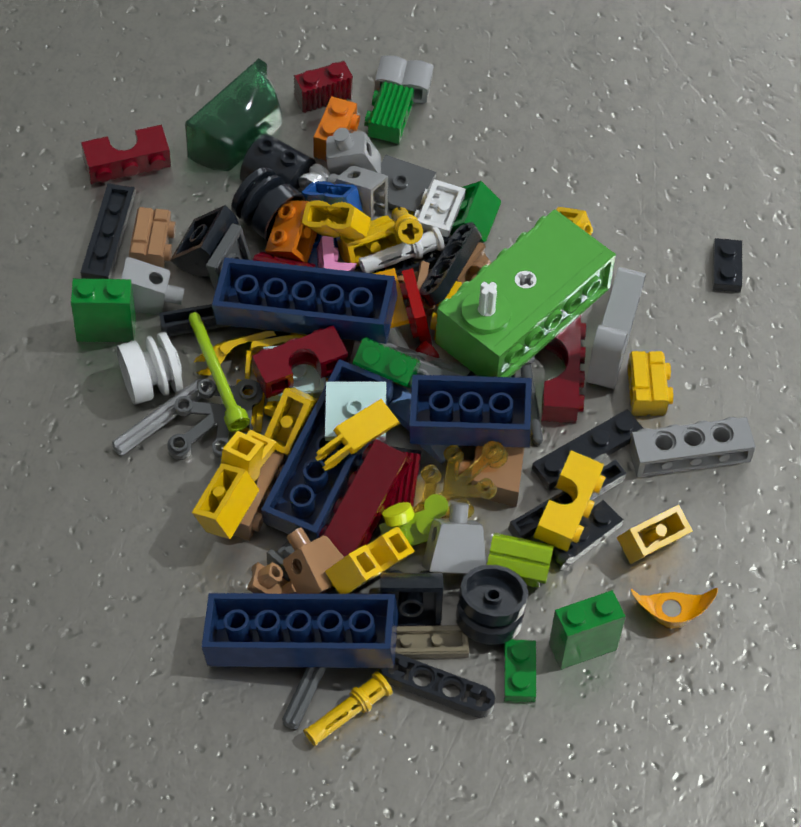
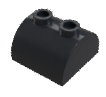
[240,133,316,190]
[170,205,239,276]
[379,570,443,627]

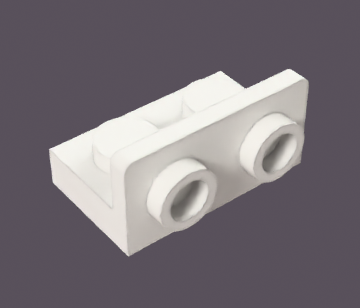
[414,179,466,237]

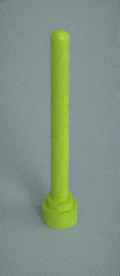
[189,312,250,432]

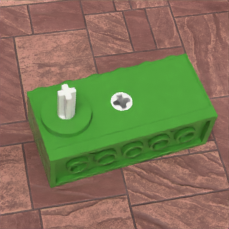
[435,209,616,377]

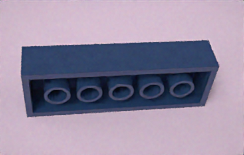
[212,257,398,344]
[261,359,394,542]
[202,593,398,668]

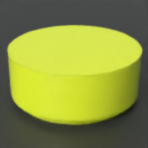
[382,502,415,527]

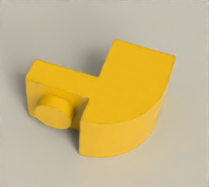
[221,429,276,481]

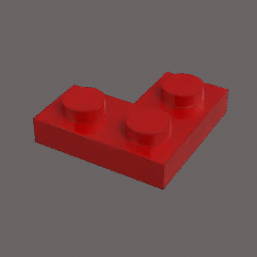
[399,268,433,345]

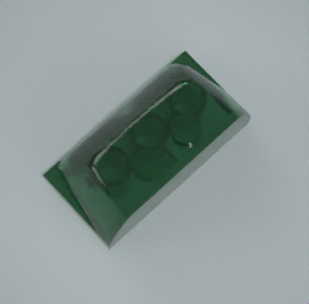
[185,58,283,171]

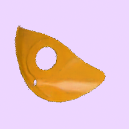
[631,588,718,629]

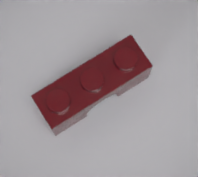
[81,124,171,184]
[252,326,348,399]

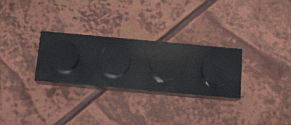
[80,183,135,279]
[531,409,644,490]

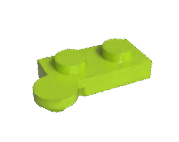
[379,494,449,547]

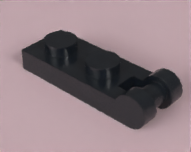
[544,500,623,570]

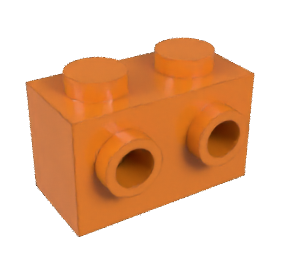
[313,96,360,161]
[265,201,317,263]

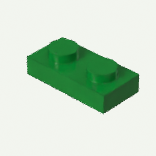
[504,639,536,702]

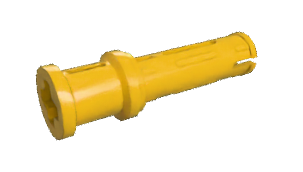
[391,207,423,244]
[303,671,393,746]

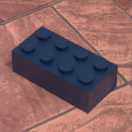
[409,375,532,448]

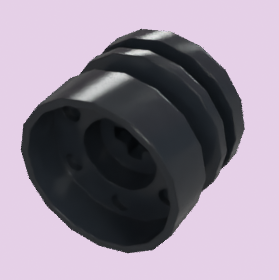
[231,167,306,242]

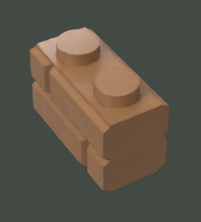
[129,207,176,268]

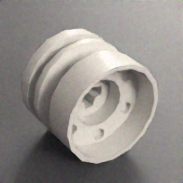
[116,332,183,405]

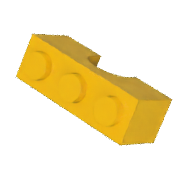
[534,450,606,551]
[325,526,415,594]

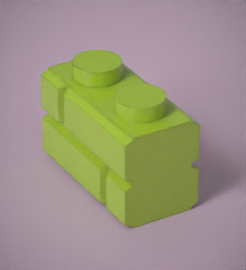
[487,533,554,587]

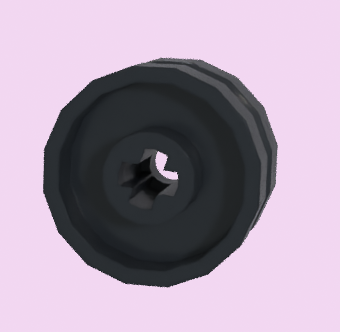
[455,565,528,645]

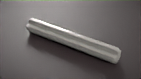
[112,378,210,455]

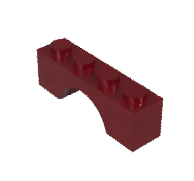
[541,315,586,424]

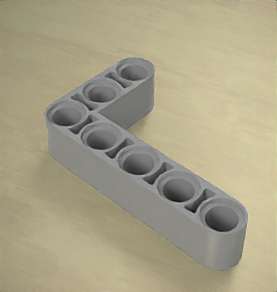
[586,267,646,389]

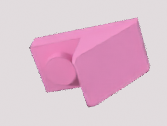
[317,236,356,271]

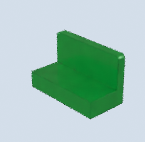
[450,181,501,243]

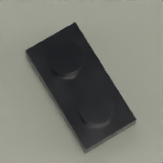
[713,238,743,292]

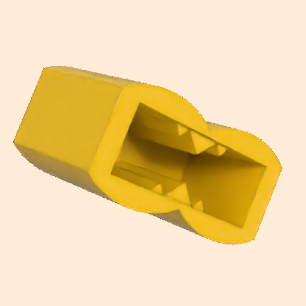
[302,200,371,240]

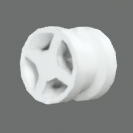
[298,164,330,191]

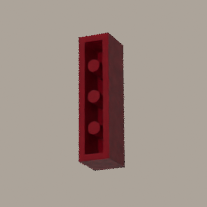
[319,439,413,557]

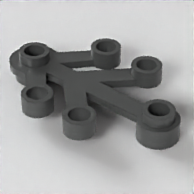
[167,379,263,460]

